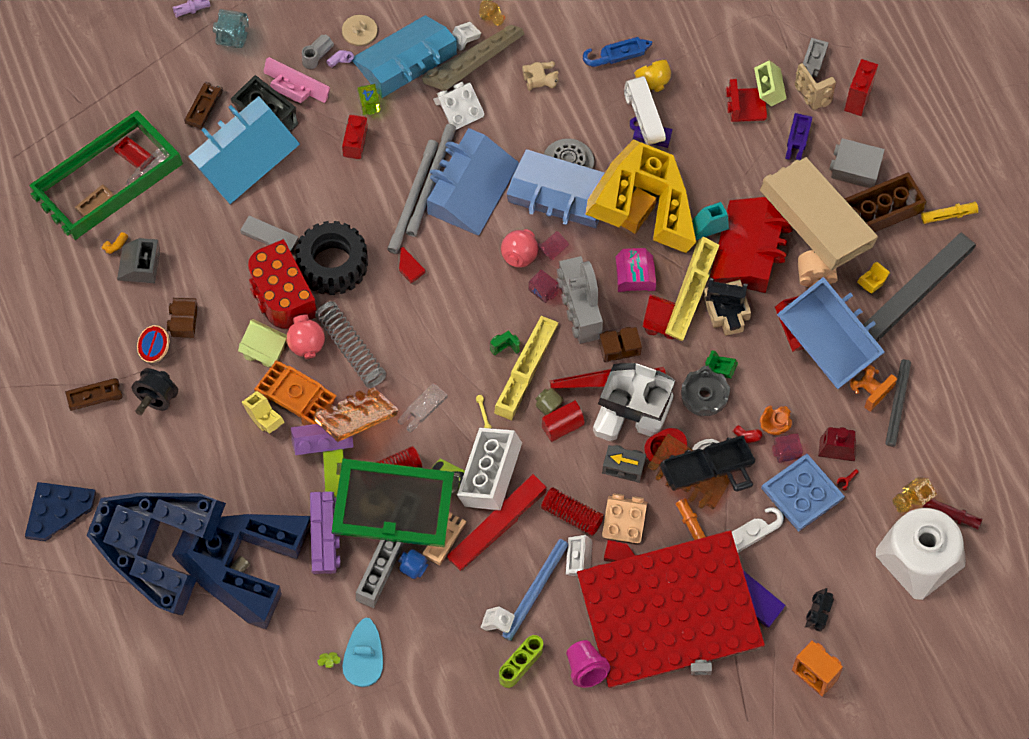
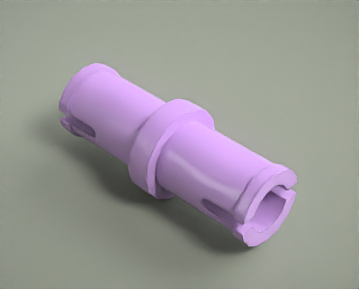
[172,0,210,18]

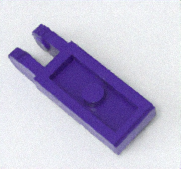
[785,113,813,161]

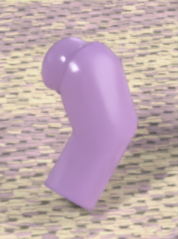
[326,50,354,68]

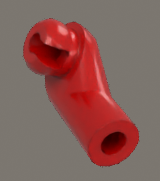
[733,425,763,443]

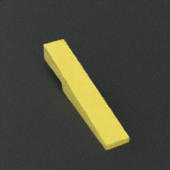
[665,237,719,341]
[494,316,559,421]

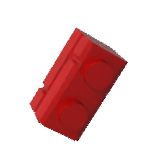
[342,115,368,159]

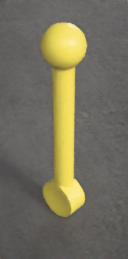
[476,395,492,429]

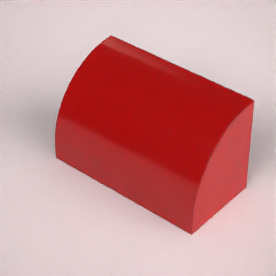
[542,400,585,442]

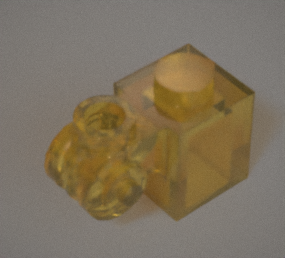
[892,477,938,513]

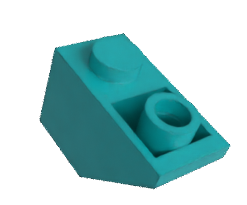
[692,202,729,240]

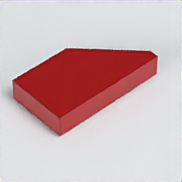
[399,247,426,284]
[604,540,635,562]

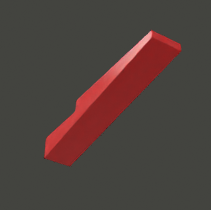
[549,367,666,388]
[447,474,547,571]

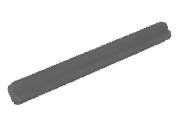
[885,359,911,447]

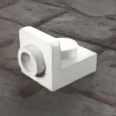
[452,22,481,51]
[481,606,515,633]

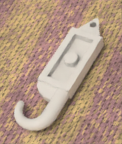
[732,507,784,553]

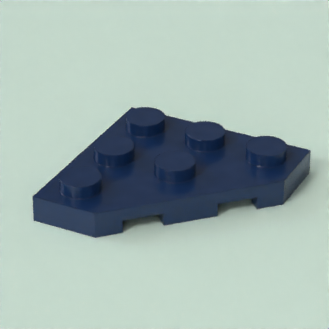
[25,482,96,542]

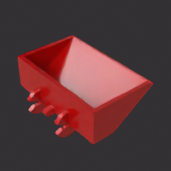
[709,197,793,293]

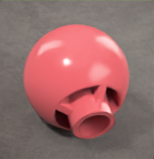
[501,229,538,268]
[286,315,325,359]

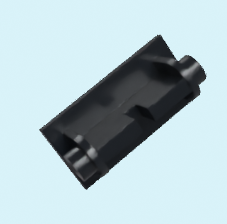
[805,588,834,631]

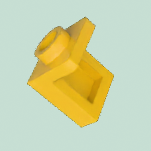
[857,262,890,294]

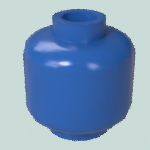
[398,549,428,579]

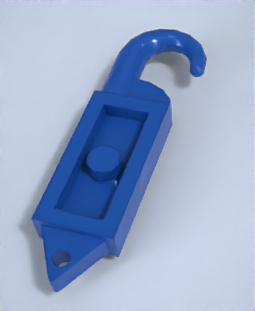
[583,37,652,67]

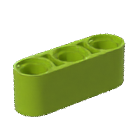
[323,449,344,497]
[499,635,543,688]

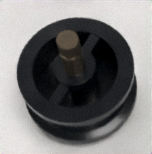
[131,368,178,415]

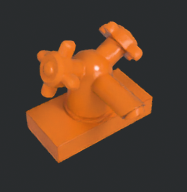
[850,365,897,412]

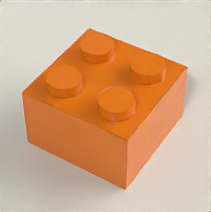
[792,640,843,697]

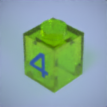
[357,84,380,115]

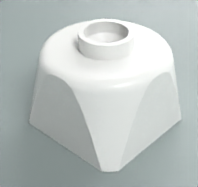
[876,508,965,600]

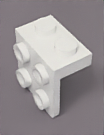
[433,81,484,130]

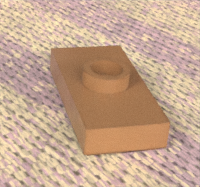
[75,184,114,217]

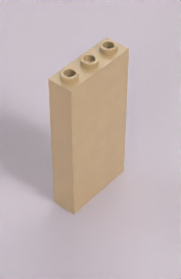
[760,157,878,271]

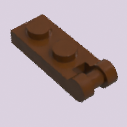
[184,81,223,129]
[65,378,123,411]

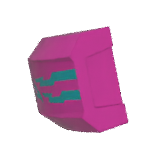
[615,248,656,292]

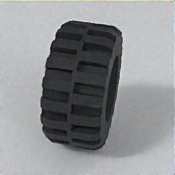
[295,221,368,295]

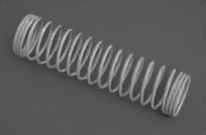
[315,301,386,388]

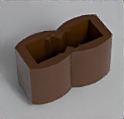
[167,298,198,338]

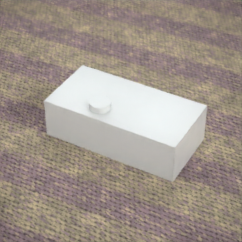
[457,428,522,510]

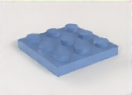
[761,454,845,532]

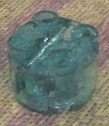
[213,9,249,48]

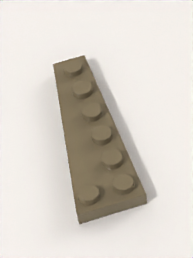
[421,25,524,91]

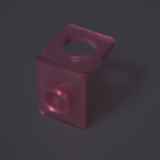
[537,231,569,261]

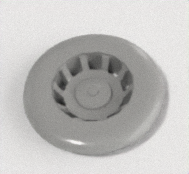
[544,139,594,169]

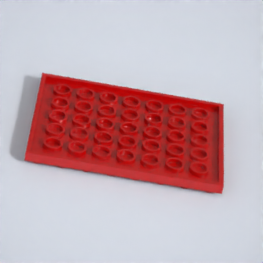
[577,530,765,688]

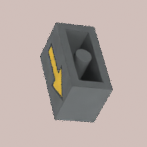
[602,445,646,483]

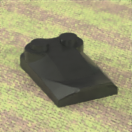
[231,75,298,132]

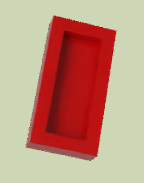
[114,136,154,172]

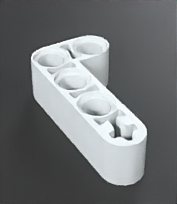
[624,76,666,145]

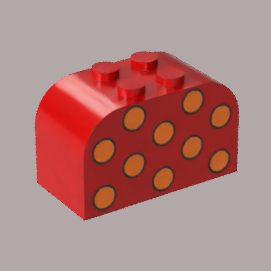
[248,239,316,329]

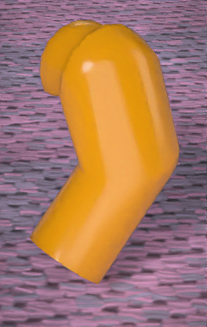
[102,232,128,254]

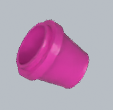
[566,640,610,688]

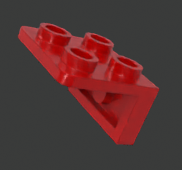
[725,79,767,122]

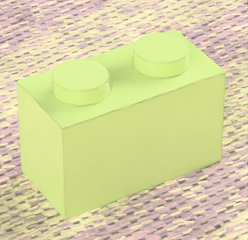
[754,60,787,106]

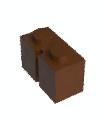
[599,327,642,362]

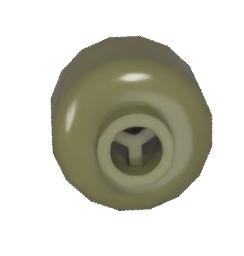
[535,388,564,416]

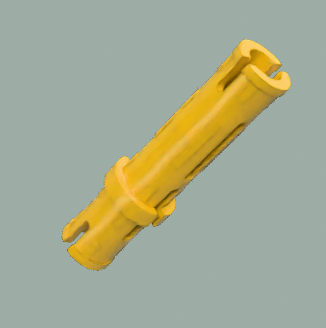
[921,201,978,224]

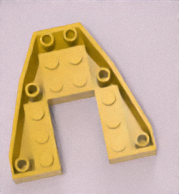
[585,139,696,253]

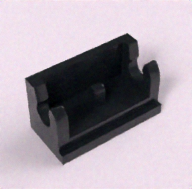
[706,278,747,307]

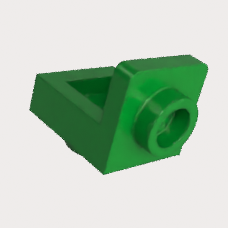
[490,330,521,356]
[705,350,738,379]

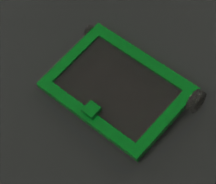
[331,458,460,547]

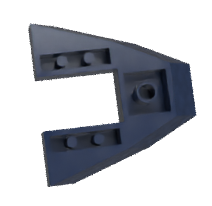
[86,492,226,616]
[172,514,311,630]

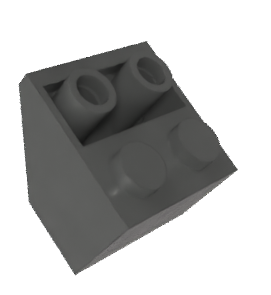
[117,238,160,283]

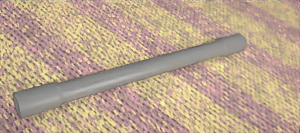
[406,124,456,237]
[387,140,439,254]

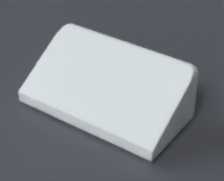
[566,535,592,576]

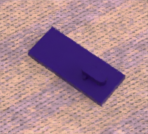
[743,570,786,628]

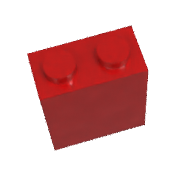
[844,59,879,116]

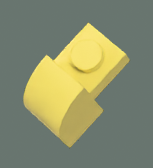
[242,391,285,434]

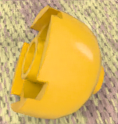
[634,59,671,92]

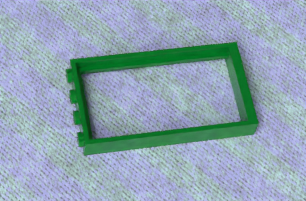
[29,110,183,240]

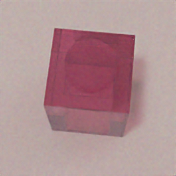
[528,269,558,303]
[772,433,803,463]

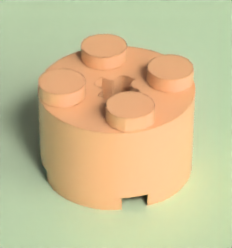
[798,250,838,287]

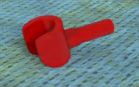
[837,469,859,491]

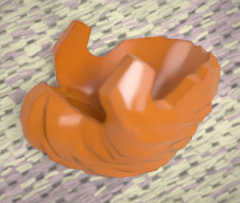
[760,405,792,435]

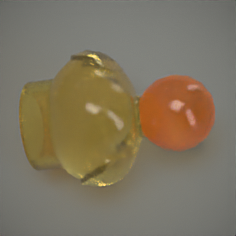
[479,0,505,26]

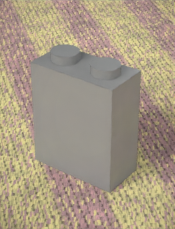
[829,138,885,188]

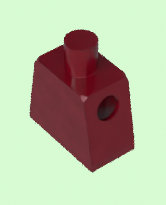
[818,427,857,462]

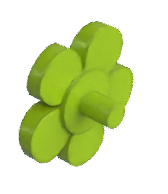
[317,652,341,668]

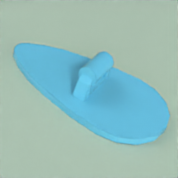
[342,618,383,687]

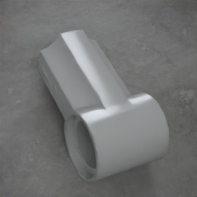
[302,34,334,69]

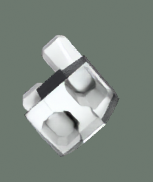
[593,363,675,442]

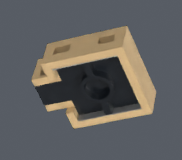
[703,280,751,336]

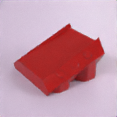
[643,294,676,339]

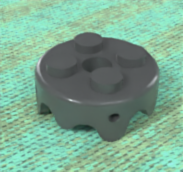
[681,366,730,416]

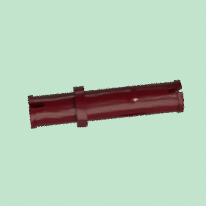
[923,496,983,530]

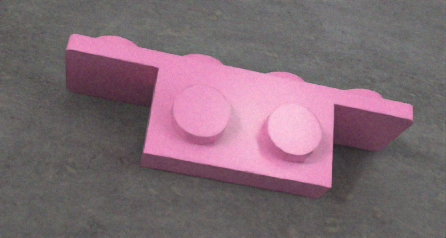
[264,57,330,103]

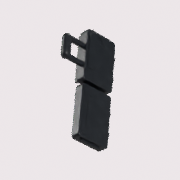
[660,435,756,492]

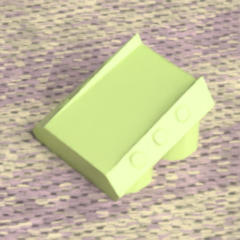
[238,319,287,367]

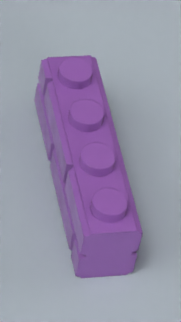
[310,492,340,574]

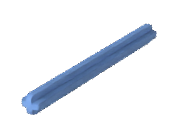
[502,539,568,641]

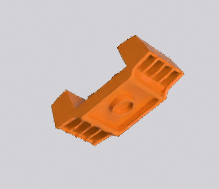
[254,360,336,426]

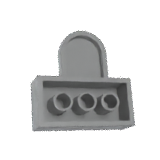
[556,256,603,344]

